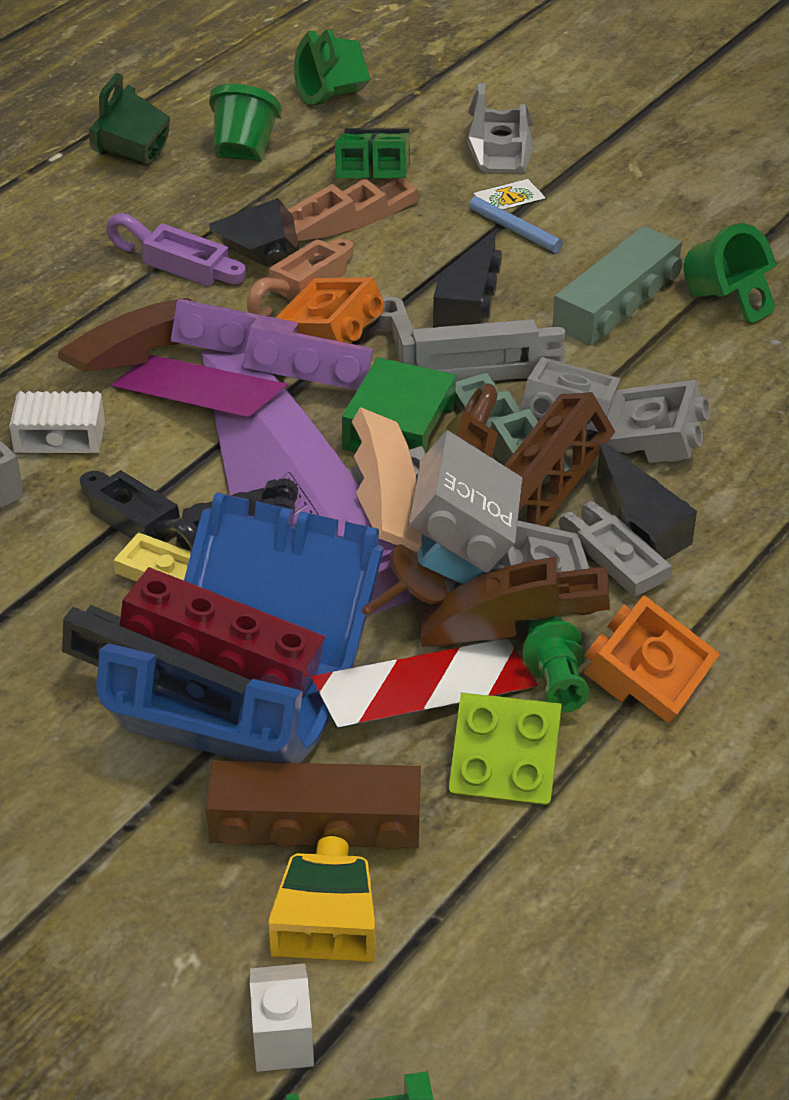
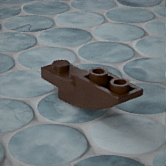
[420,556,610,647]

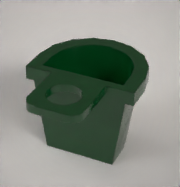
[89,73,170,165]

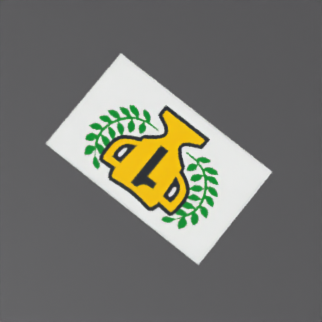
[474,179,545,209]

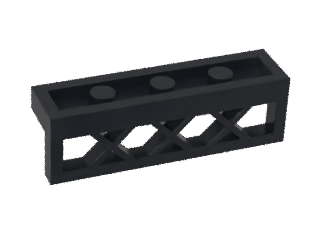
[62,605,251,725]

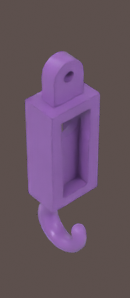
[106,213,246,287]

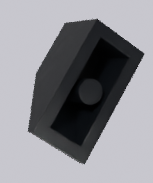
[209,198,299,266]

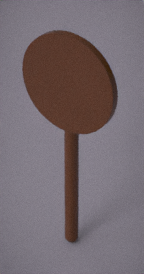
[362,544,447,615]

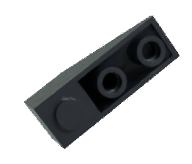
[433,234,502,328]
[597,442,697,560]

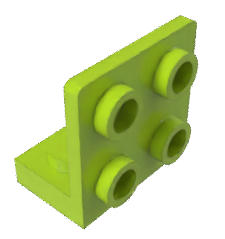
[449,692,561,805]

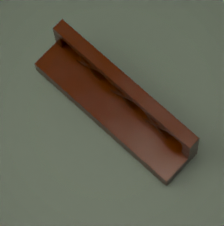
[504,392,615,526]

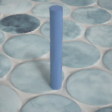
[469,196,563,253]

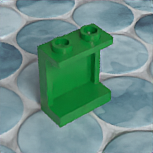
[342,357,456,453]

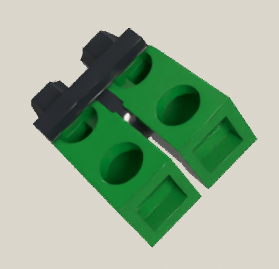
[335,127,410,178]

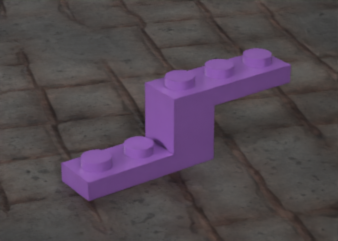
[171,299,374,390]

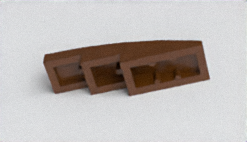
[58,298,195,372]

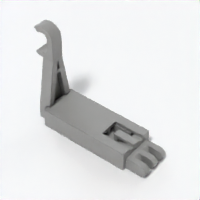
[380,297,565,381]

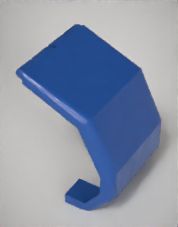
[96,493,384,763]

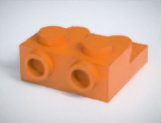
[275,277,385,344]
[583,595,720,724]

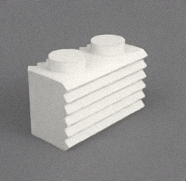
[9,391,105,453]

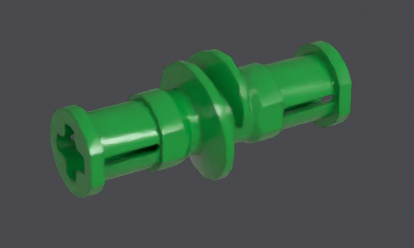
[522,616,589,713]

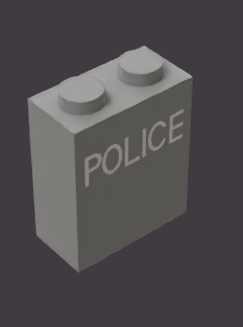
[409,430,522,573]

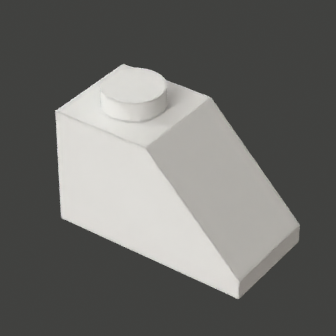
[250,964,314,1072]

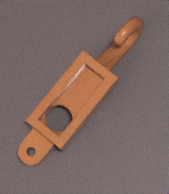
[247,238,353,316]

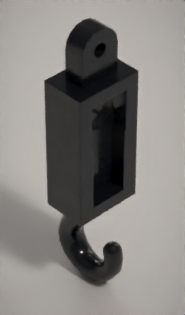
[79,470,198,552]

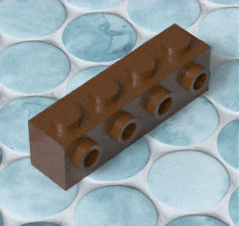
[206,761,421,850]

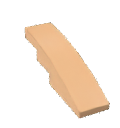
[352,407,422,553]

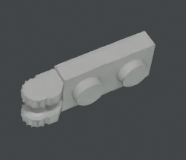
[558,501,672,597]

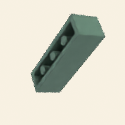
[552,226,682,346]

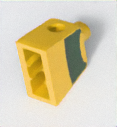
[268,836,375,962]

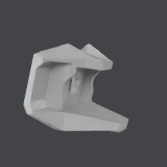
[467,82,534,174]

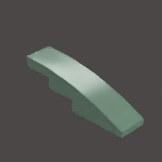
[455,372,569,484]

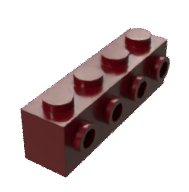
[119,567,326,696]

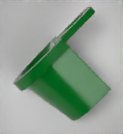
[294,30,371,105]
[209,84,282,162]
[683,223,777,323]

